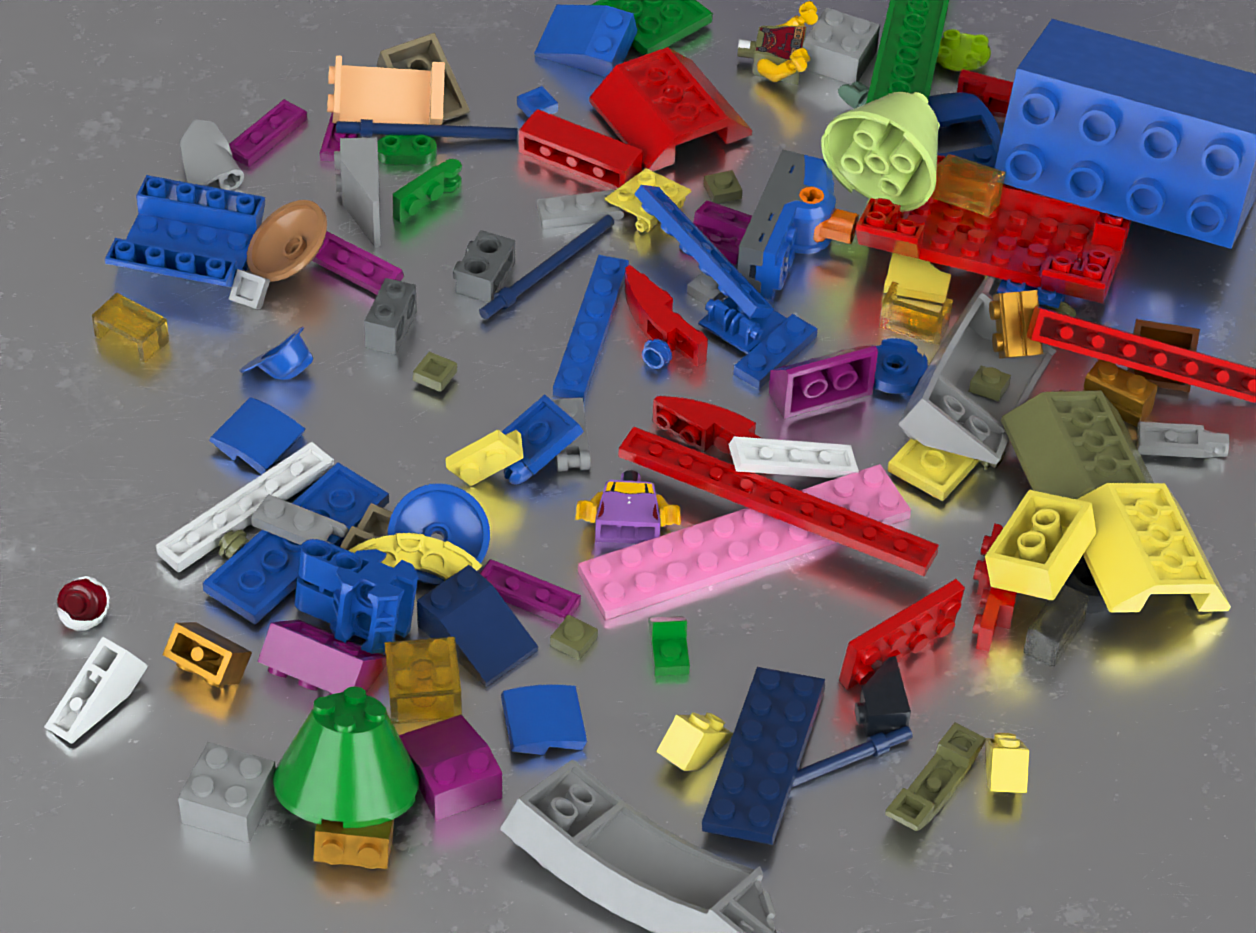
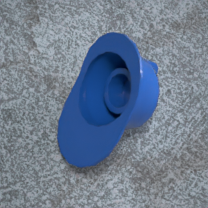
[239,326,313,380]

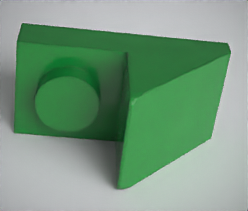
[648,616,690,676]

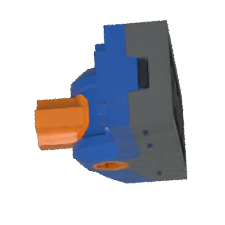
[737,149,859,300]

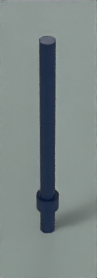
[336,119,518,140]
[479,215,614,320]
[792,725,913,788]

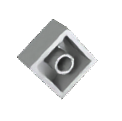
[803,8,880,85]
[178,742,276,843]

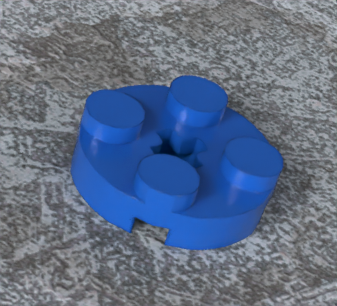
[872,338,928,396]

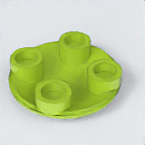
[937,29,991,71]

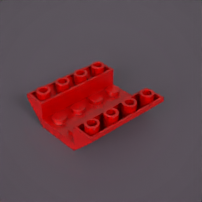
[589,47,753,171]

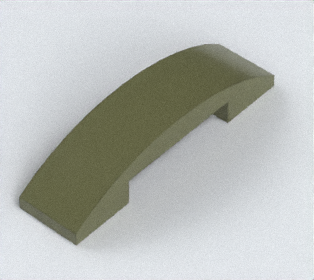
[885,722,986,831]

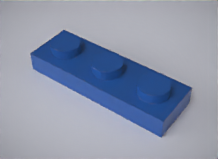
[733,314,818,390]

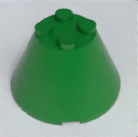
[273,686,419,828]

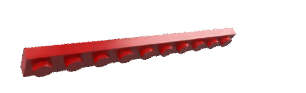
[618,426,939,576]

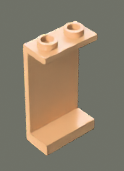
[327,56,445,125]

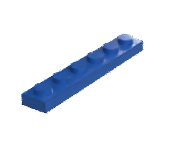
[634,185,774,319]
[553,255,629,401]

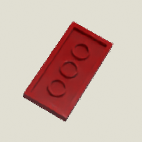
[838,579,965,690]

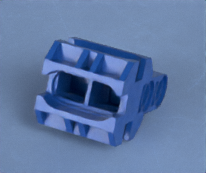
[294,539,418,654]

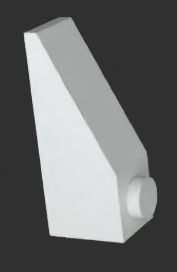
[44,637,148,744]

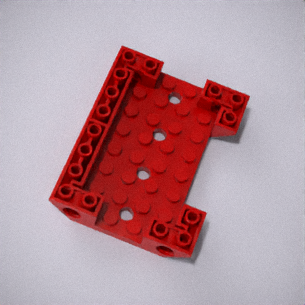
[856,155,1132,304]

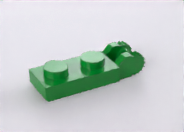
[393,158,462,223]

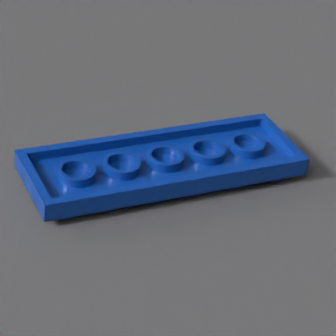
[203,462,389,624]

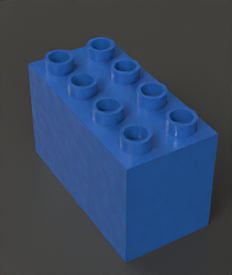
[992,19,1256,249]

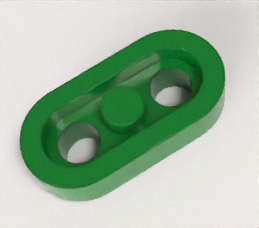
[377,135,437,165]

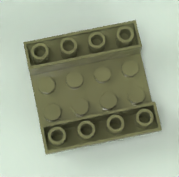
[1001,390,1154,499]

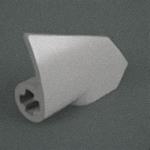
[179,119,244,191]

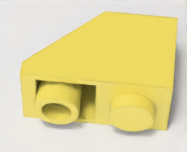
[656,712,733,771]
[985,733,1029,793]

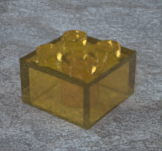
[384,637,462,724]

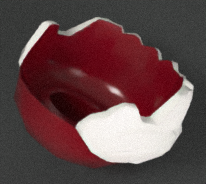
[56,576,110,631]

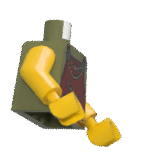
[737,1,818,85]

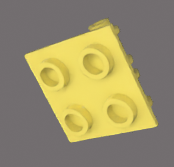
[605,168,691,232]

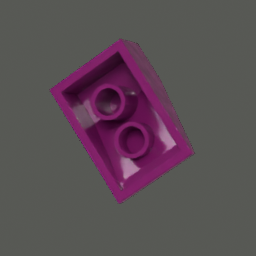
[399,714,502,821]

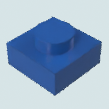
[517,86,558,118]

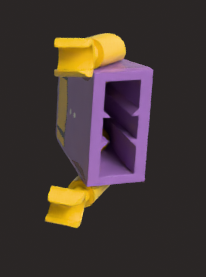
[575,470,681,544]

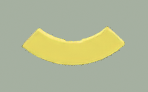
[348,533,482,581]

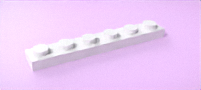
[156,442,334,573]

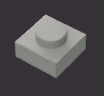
[228,269,270,310]
[687,272,726,305]

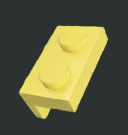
[445,430,524,486]

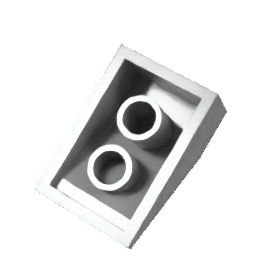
[334,137,381,247]

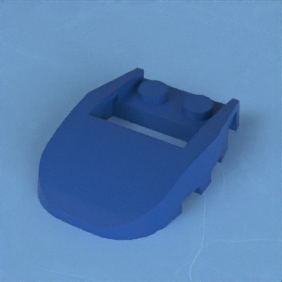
[928,92,1001,170]

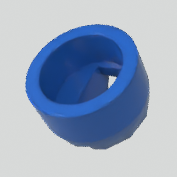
[503,460,532,485]

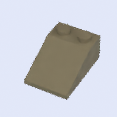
[377,33,470,122]

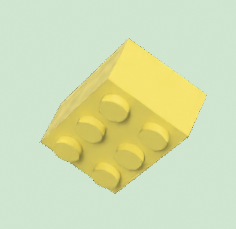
[985,490,1096,601]

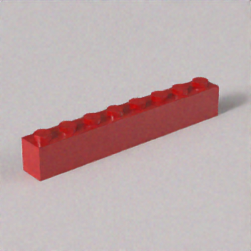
[1026,306,1256,403]

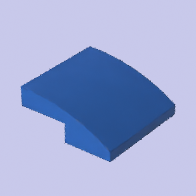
[209,397,305,475]
[501,685,587,755]

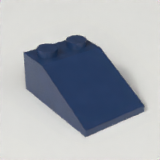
[417,565,538,687]

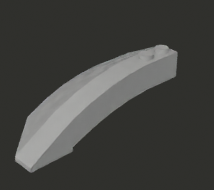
[500,759,782,933]

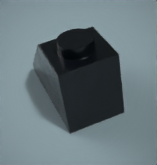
[855,656,911,738]

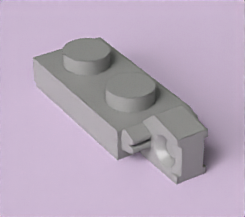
[1137,421,1229,458]

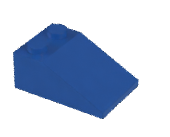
[534,4,637,77]

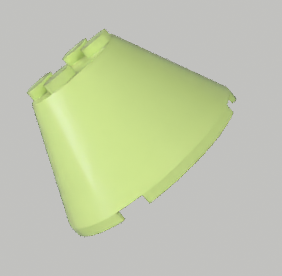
[821,92,940,212]

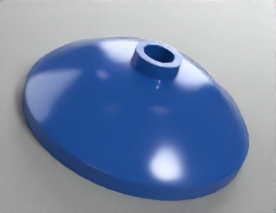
[387,484,490,585]

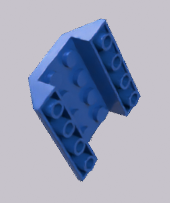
[105,175,265,287]

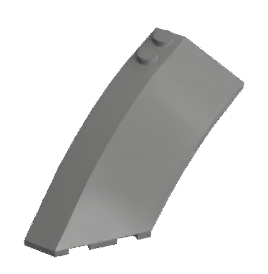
[898,276,1057,464]

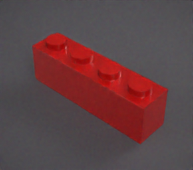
[519,109,643,190]

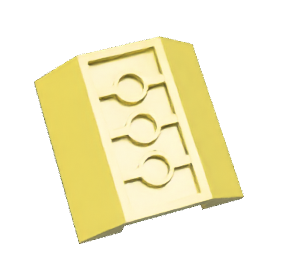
[1076,483,1231,613]

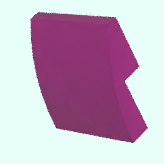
[679,200,752,265]

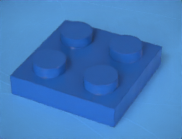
[502,394,584,475]

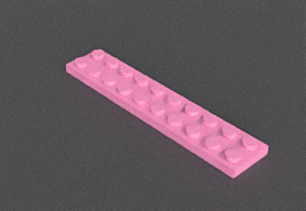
[578,464,911,621]

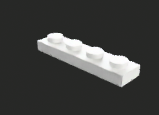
[728,436,859,478]

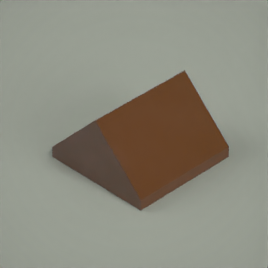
[1127,319,1200,392]

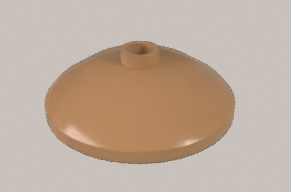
[247,200,327,282]

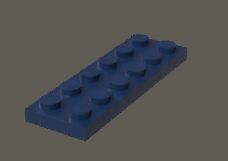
[702,667,825,845]

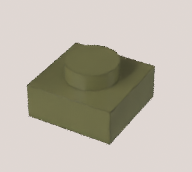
[703,170,743,204]
[413,352,457,392]
[968,365,1011,401]
[550,615,598,660]

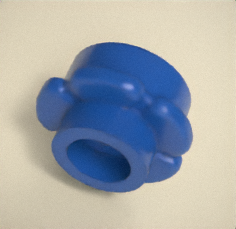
[642,339,672,369]

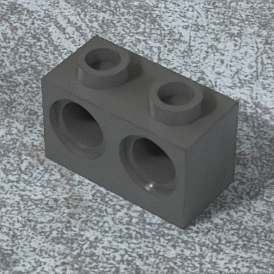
[453,230,515,303]
[364,278,417,355]

